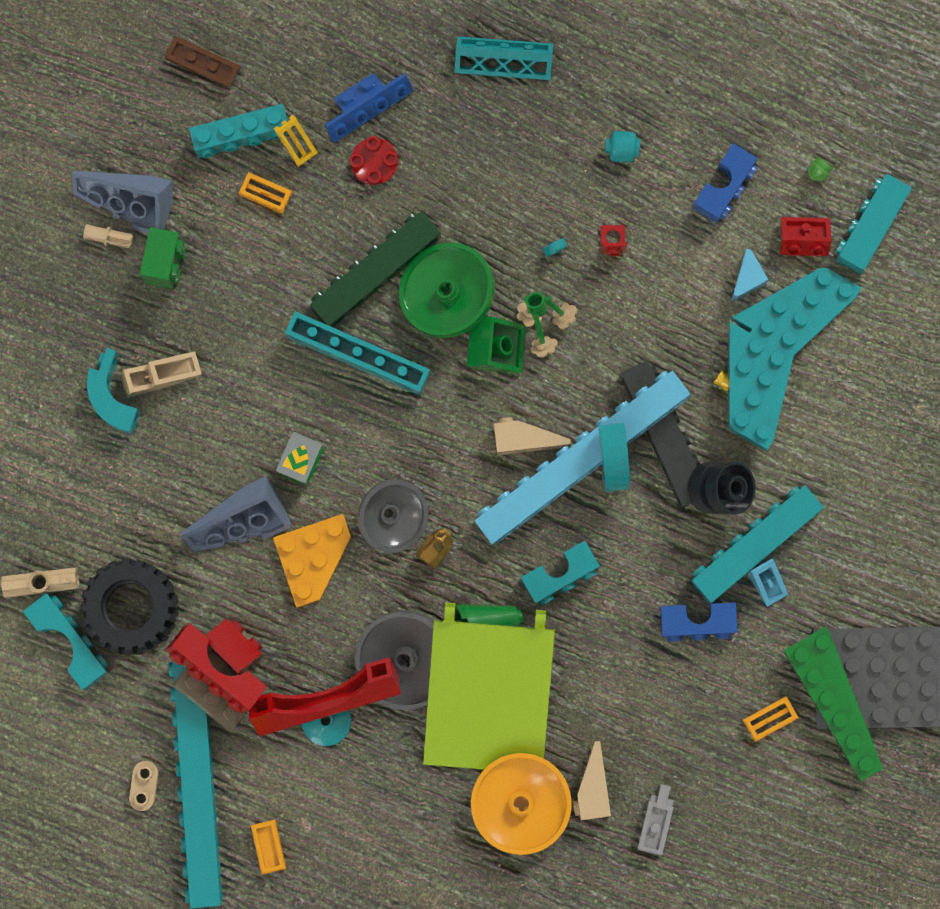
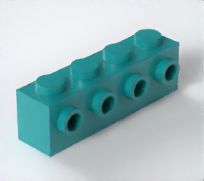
[189,104,288,158]

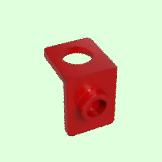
[601,225,627,256]

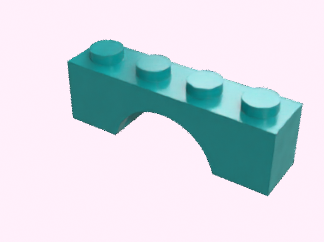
[23,593,110,691]

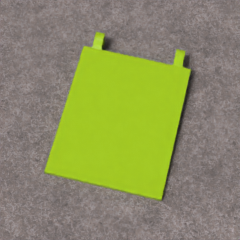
[423,602,555,769]

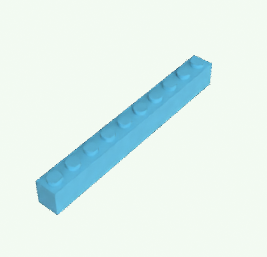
[474,370,692,545]

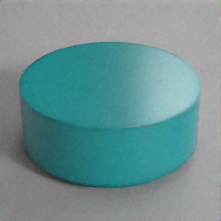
[542,238,568,257]

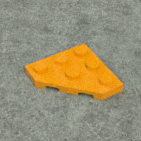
[273,514,351,608]

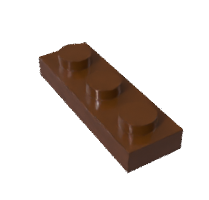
[165,36,241,89]

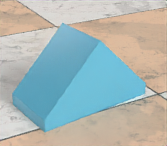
[731,249,768,301]
[747,559,788,607]

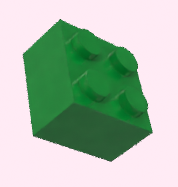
[139,227,187,290]

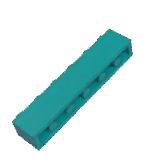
[285,311,430,396]
[690,485,824,605]

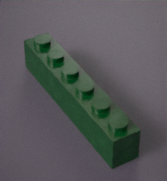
[310,211,441,328]

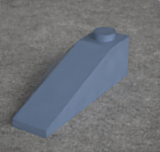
[72,171,173,233]
[181,476,292,552]

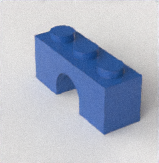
[692,143,758,224]
[659,602,738,642]

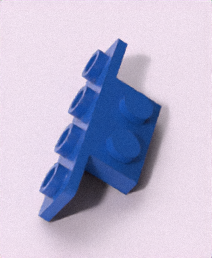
[324,73,414,143]

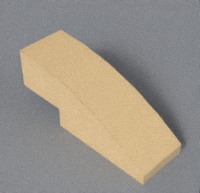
[120,351,202,398]

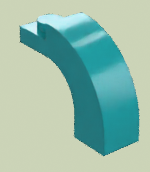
[87,348,141,435]
[598,423,630,492]

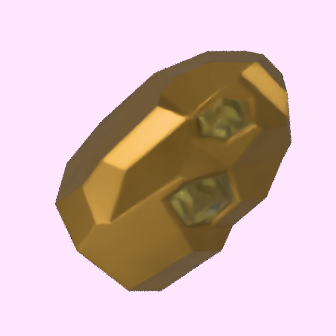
[415,528,453,570]

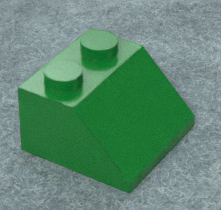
[467,316,526,374]

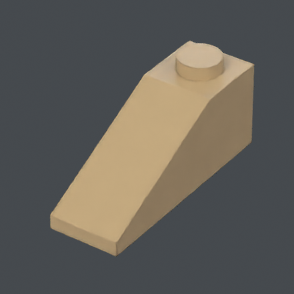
[494,417,571,456]
[573,741,611,820]

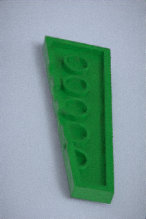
[783,626,883,782]

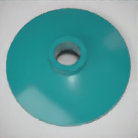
[302,710,351,746]

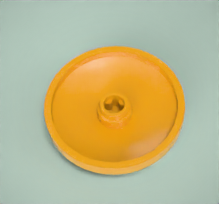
[471,753,572,855]

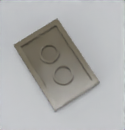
[172,648,245,731]

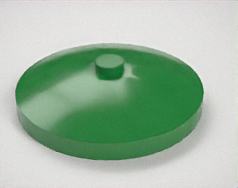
[399,243,495,338]

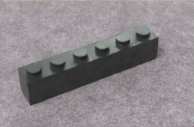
[620,361,700,509]

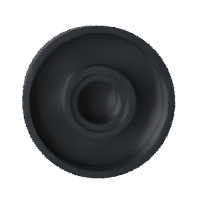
[688,462,756,514]

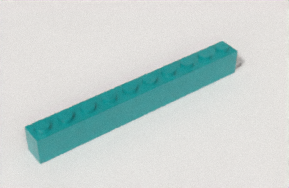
[168,661,223,908]

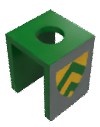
[276,432,324,487]

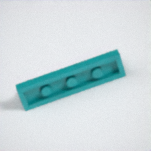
[455,36,553,80]

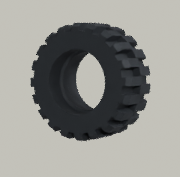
[80,559,179,655]

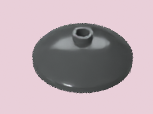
[358,479,429,553]

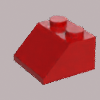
[205,618,263,675]

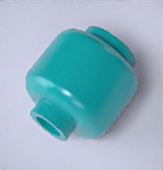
[605,130,640,163]

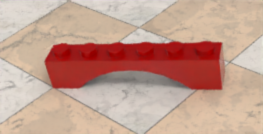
[248,657,401,737]

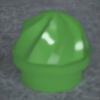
[808,156,833,181]

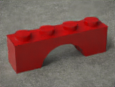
[165,623,267,713]

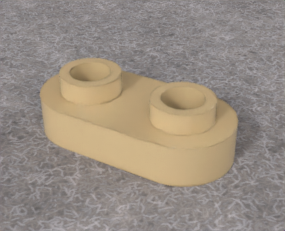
[129,761,159,811]

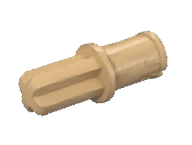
[83,224,133,248]

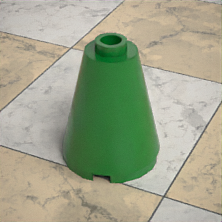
[454,604,523,627]

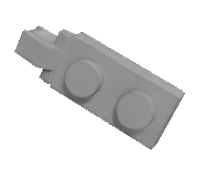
[637,784,674,856]

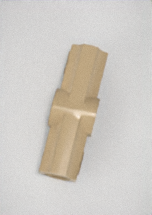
[1,567,79,598]

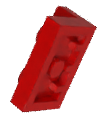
[780,217,831,257]

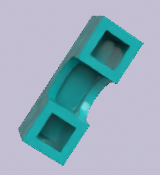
[520,541,600,606]

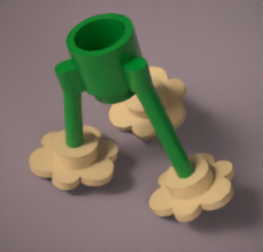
[517,292,577,358]

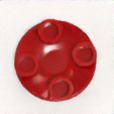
[350,136,398,185]

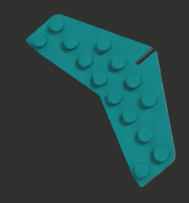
[728,268,862,452]

